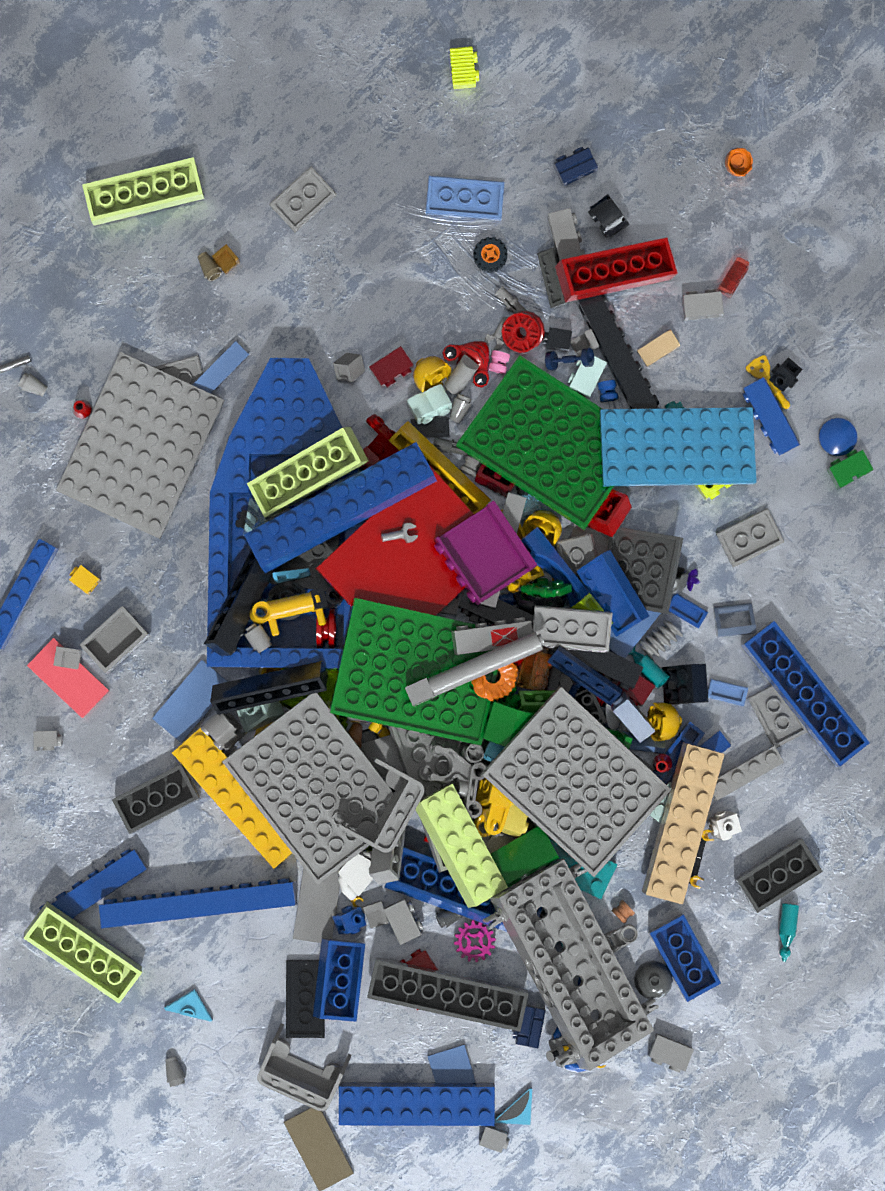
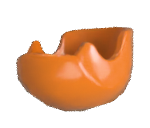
[724,148,753,177]

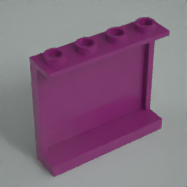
[434,501,537,606]

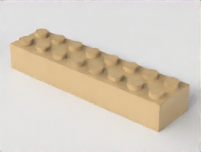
[642,742,725,905]

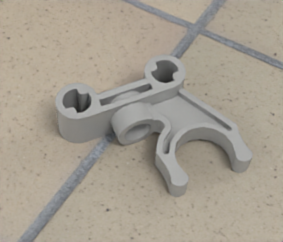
[427,746,487,819]

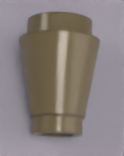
[197,252,222,281]

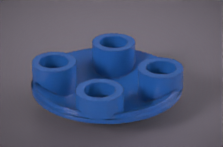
[819,418,857,456]

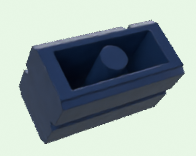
[553,147,598,187]
[512,1005,546,1048]

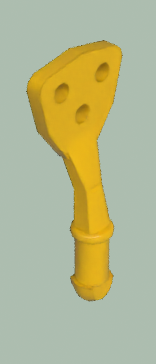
[746,355,790,409]

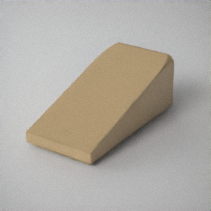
[637,329,680,367]

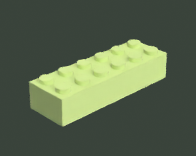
[82,157,205,226]
[247,427,368,518]
[415,784,508,908]
[23,902,142,1003]

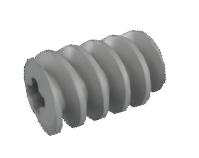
[640,620,683,661]

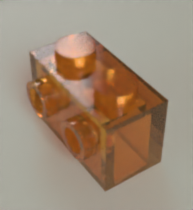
[517,652,552,691]

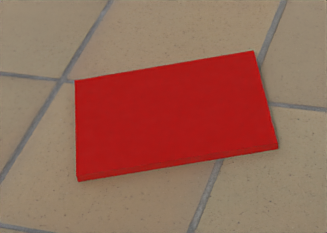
[315,465,474,616]

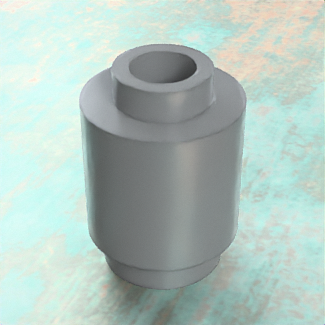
[245,623,272,653]

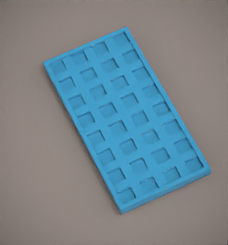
[600,407,757,486]

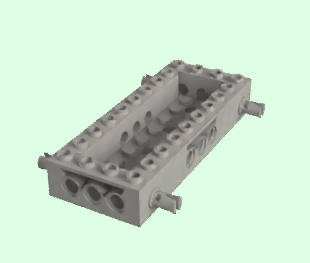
[483,859,659,1071]

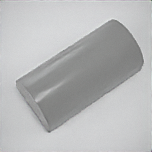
[445,355,480,395]

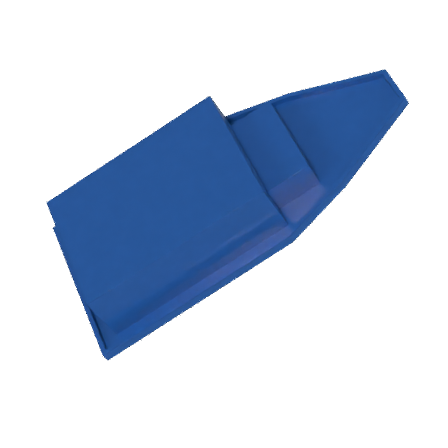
[207,358,365,669]

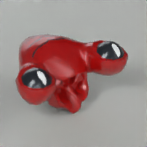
[442,341,489,388]

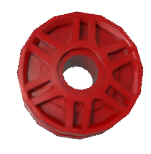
[502,310,545,353]
[316,609,336,649]

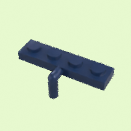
[547,646,622,706]

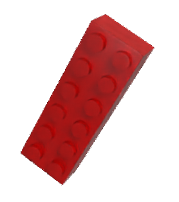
[555,237,678,302]

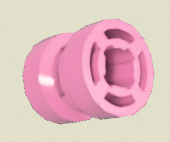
[488,350,510,374]

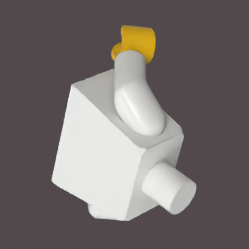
[338,850,373,907]

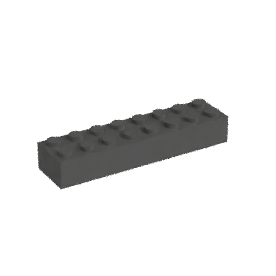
[367,957,529,1032]

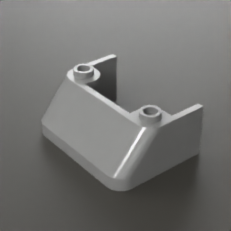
[337,757,424,853]
[257,1023,352,1111]

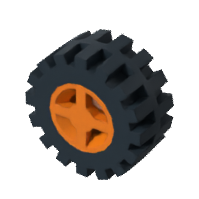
[473,237,508,273]

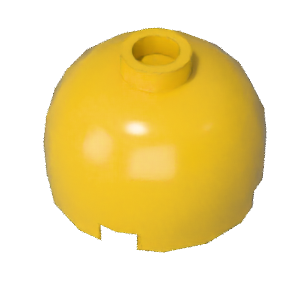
[413,356,451,393]
[522,510,562,546]
[647,702,682,741]

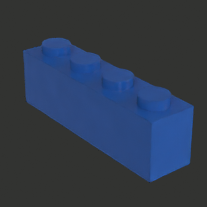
[742,377,801,456]

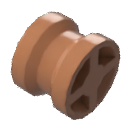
[611,900,635,924]

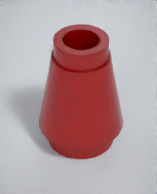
[73,400,92,419]
[653,754,672,773]

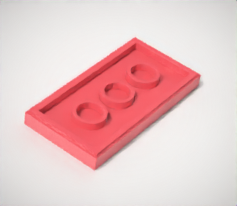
[27,638,110,718]

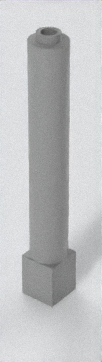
[405,632,545,706]

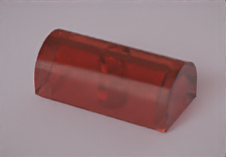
[717,257,749,299]

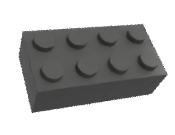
[112,764,200,834]
[734,838,823,913]

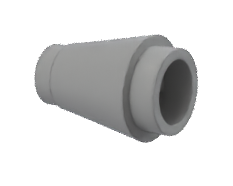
[18,373,48,397]
[449,393,472,423]
[165,1057,186,1087]

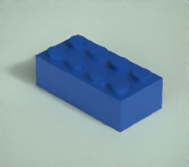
[648,914,721,1002]
[313,938,365,1022]

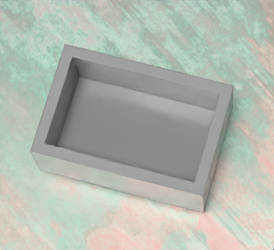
[80,606,151,674]

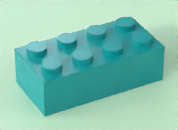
[546,834,618,899]

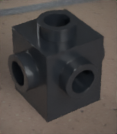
[769,357,803,392]

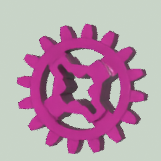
[454,920,496,962]

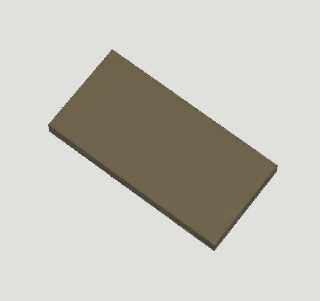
[283,1108,354,1191]

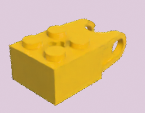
[474,778,513,837]

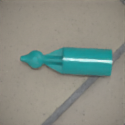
[628,645,669,689]
[778,903,799,962]

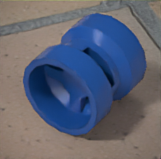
[597,380,619,403]

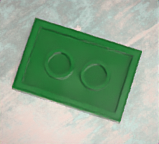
[491,827,559,887]

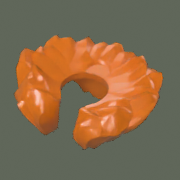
[471,663,518,701]

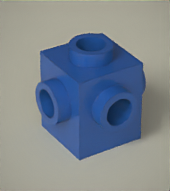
[332,905,367,935]

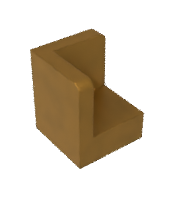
[212,244,240,275]

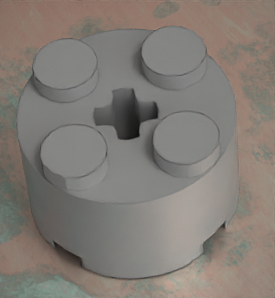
[200,711,246,750]

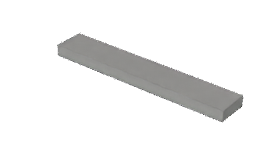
[481,492,527,609]

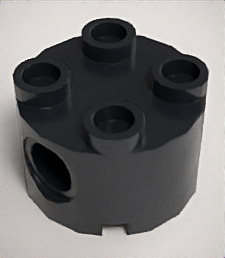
[588,194,630,238]

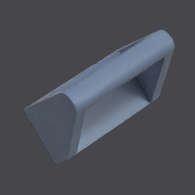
[713,603,757,638]

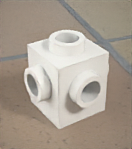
[709,811,742,841]

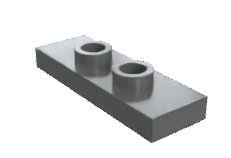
[537,248,570,308]

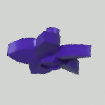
[684,569,700,592]

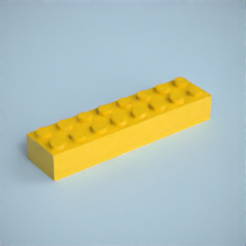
[172,728,292,869]

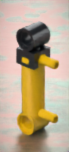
[249,586,344,636]

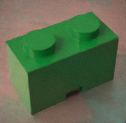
[827,449,874,490]

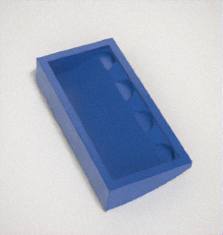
[576,550,650,637]

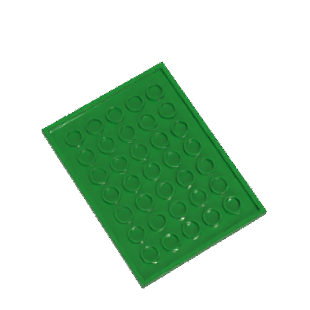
[456,355,615,530]
[329,598,498,745]

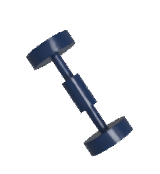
[545,348,595,371]

